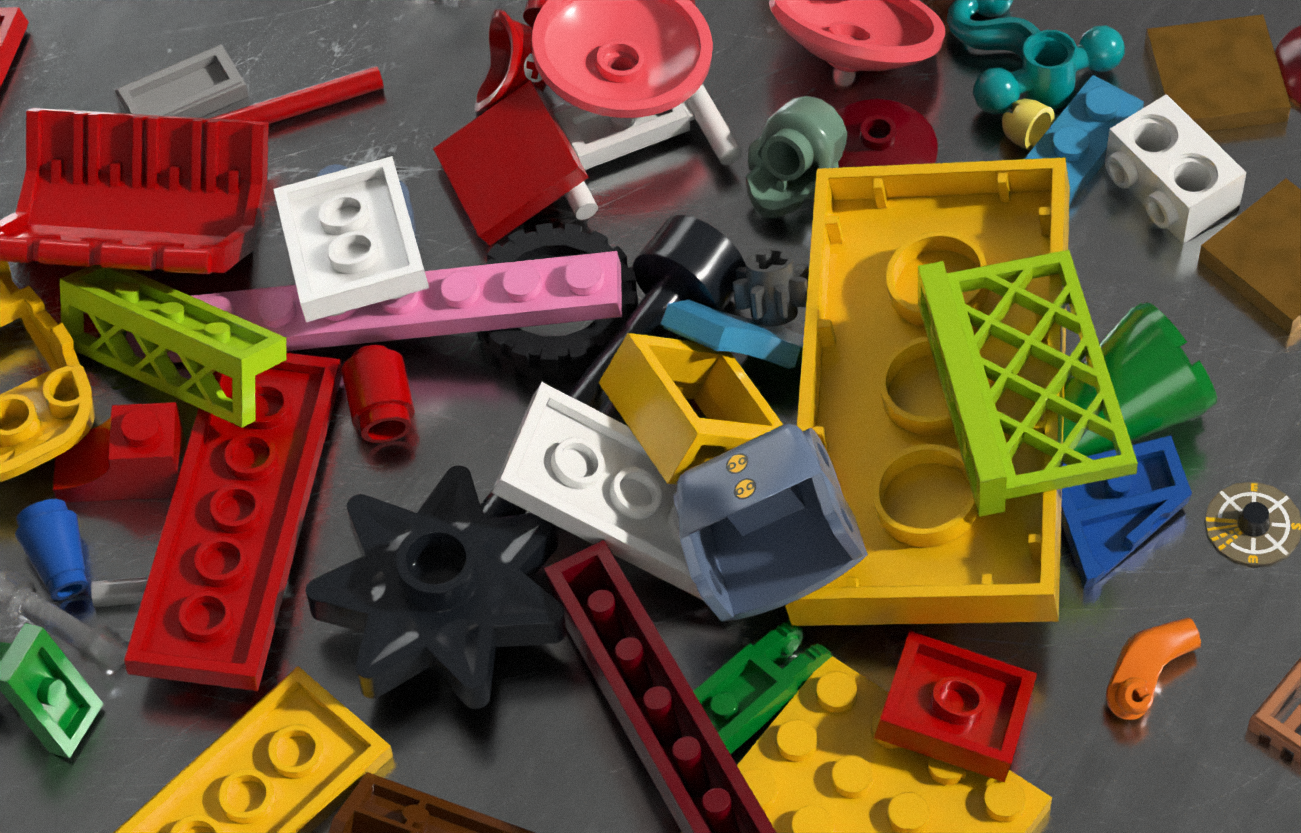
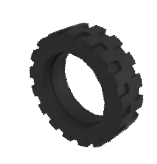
[476,223,638,385]

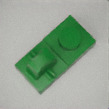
[0,623,103,758]

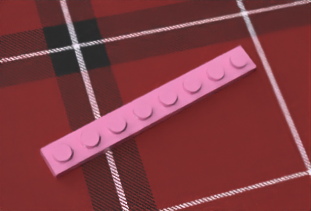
[126,251,622,363]

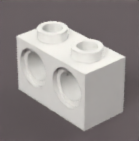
[1105,94,1247,244]

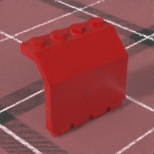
[0,108,269,275]

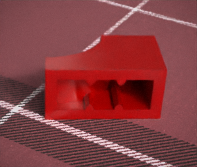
[53,402,187,503]

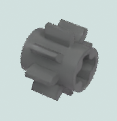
[733,248,809,326]

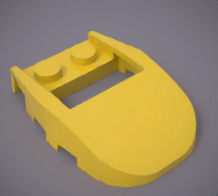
[0,261,95,482]

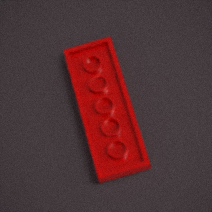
[124,353,342,691]

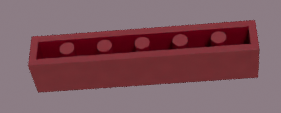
[544,540,776,833]

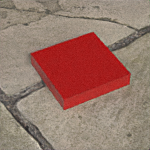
[433,80,589,246]
[874,630,1037,783]

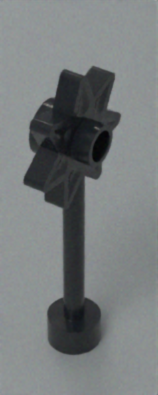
[306,215,746,709]

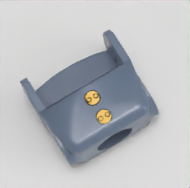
[673,423,868,622]

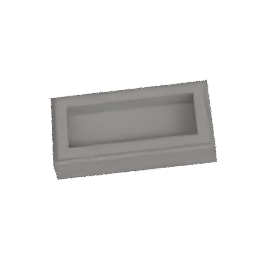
[114,44,248,118]

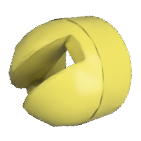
[1002,98,1055,151]

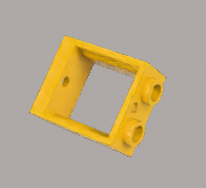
[598,333,783,485]

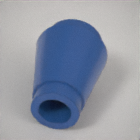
[15,499,89,600]

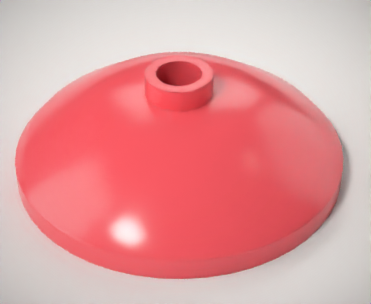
[531,0,713,118]
[769,0,945,72]

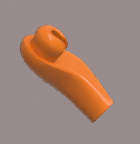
[1106,618,1201,720]

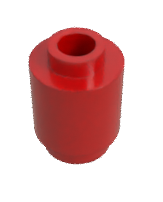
[341,345,415,443]

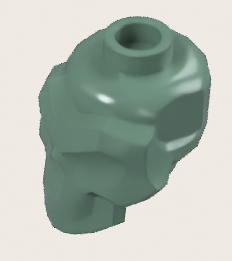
[746,96,847,218]

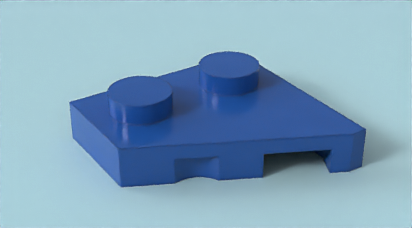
[1061,435,1192,589]

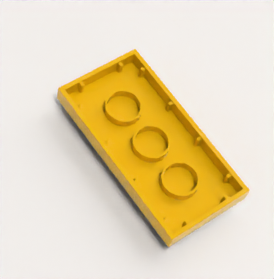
[785,158,1070,626]

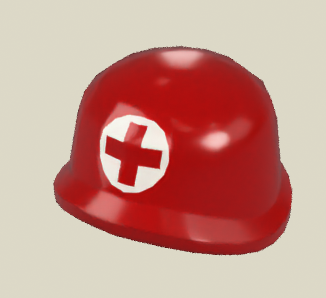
[474,9,547,113]

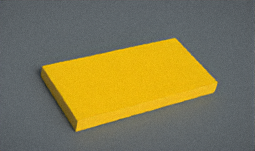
[113,666,393,833]

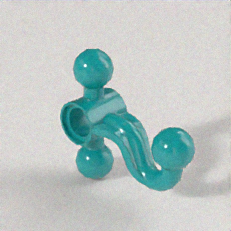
[947,0,1125,115]

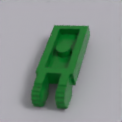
[693,620,833,754]

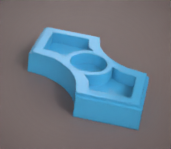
[661,300,804,369]

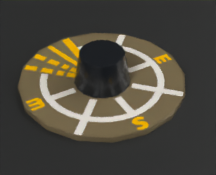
[1204,482,1301,566]

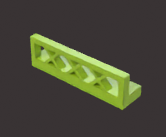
[60,265,286,428]

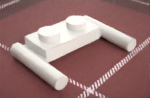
[555,84,742,220]

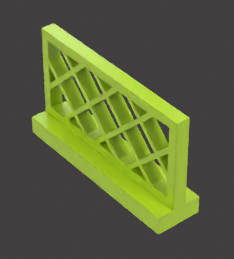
[918,250,1138,517]

